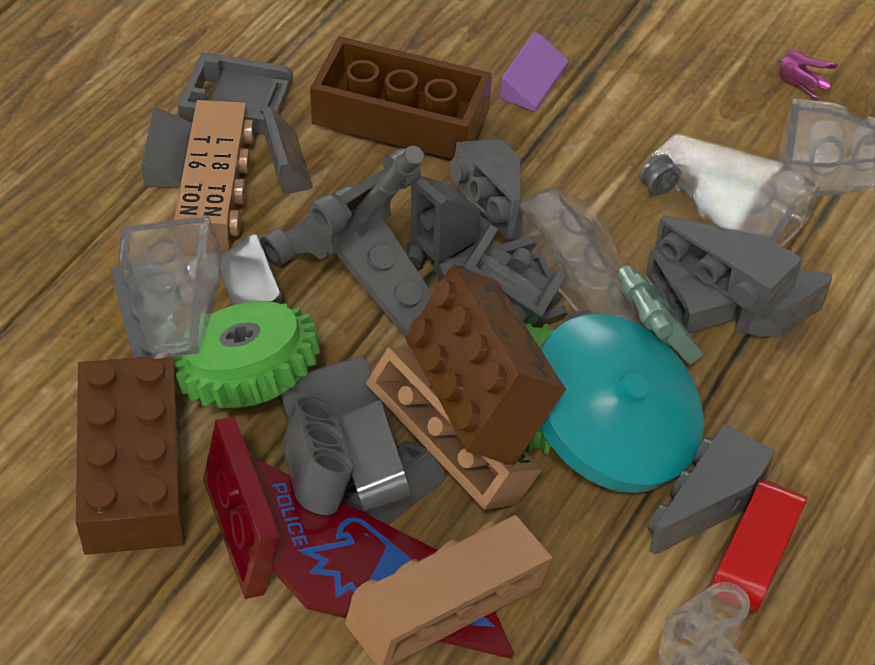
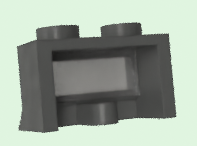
[462,224,567,326]

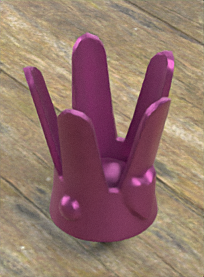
[776,49,838,101]

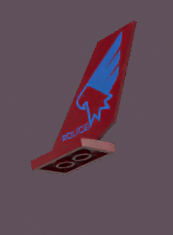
[203,417,514,659]

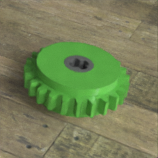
[173,301,320,408]

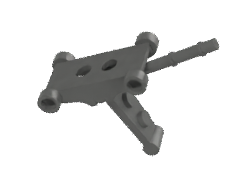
[260,146,432,347]

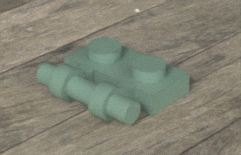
[617,266,704,366]

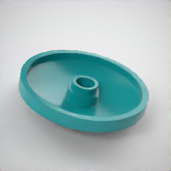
[540,314,704,493]

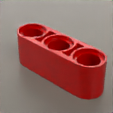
[710,478,808,613]

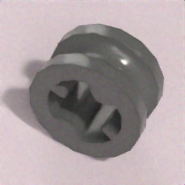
[639,154,682,196]

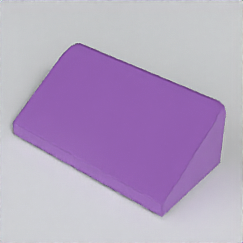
[500,32,569,112]

